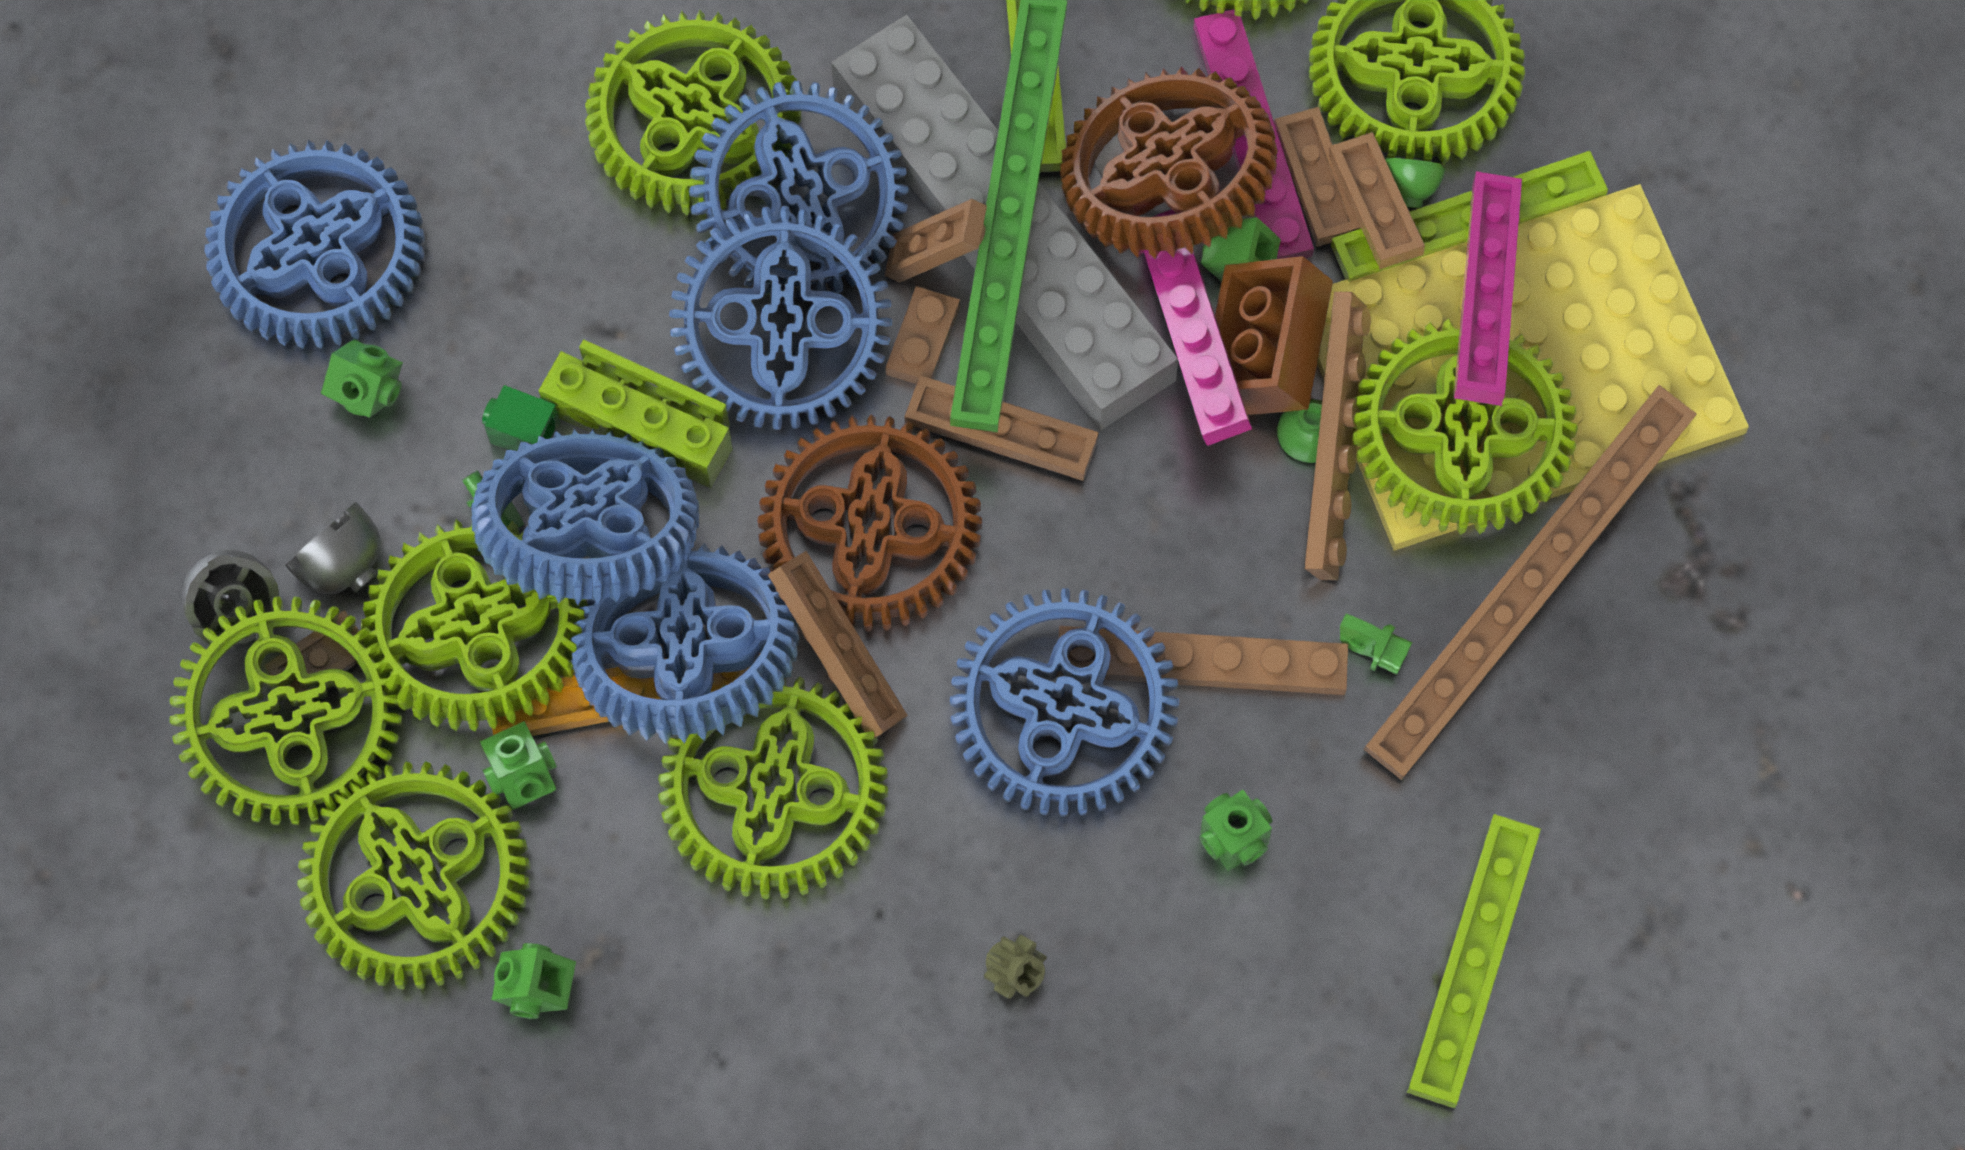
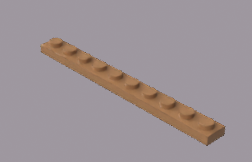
[1363,385,1697,780]

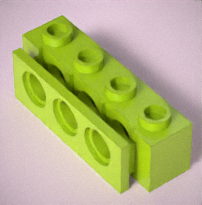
[538,339,733,488]

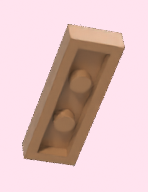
[1274,107,1361,247]
[1328,132,1425,269]
[885,199,987,283]

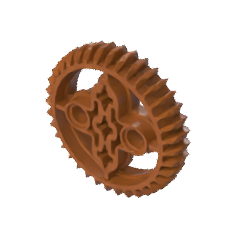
[1060,66,1278,259]
[757,414,982,632]

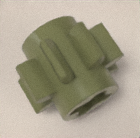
[984,934,1047,999]

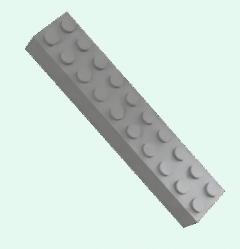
[831,14,1178,431]

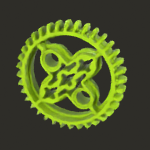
[1309,0,1525,165]
[585,10,802,215]
[1352,318,1578,535]
[361,519,588,732]
[169,596,402,825]
[658,676,888,899]
[297,761,531,989]

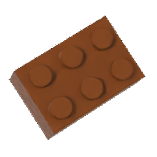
[1215,256,1333,415]

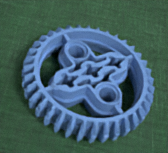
[689,81,909,301]
[204,140,425,349]
[669,206,892,429]
[471,429,699,605]
[571,543,799,744]
[950,588,1179,817]

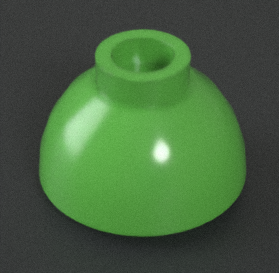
[1385,158,1445,209]
[1277,398,1322,463]

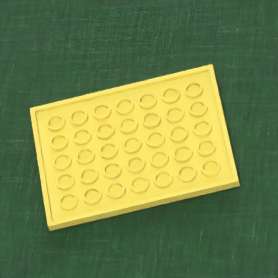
[1317,184,1749,551]

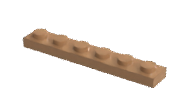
[1305,292,1371,581]
[1056,626,1348,695]

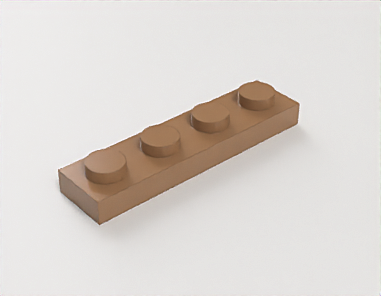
[904,375,1099,481]
[767,551,908,738]

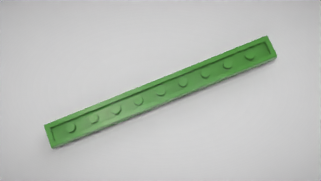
[950,0,1067,432]

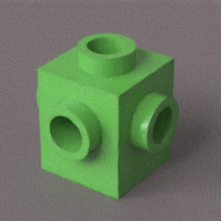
[321,339,403,418]
[480,721,557,810]
[1199,789,1273,871]
[491,943,576,1019]

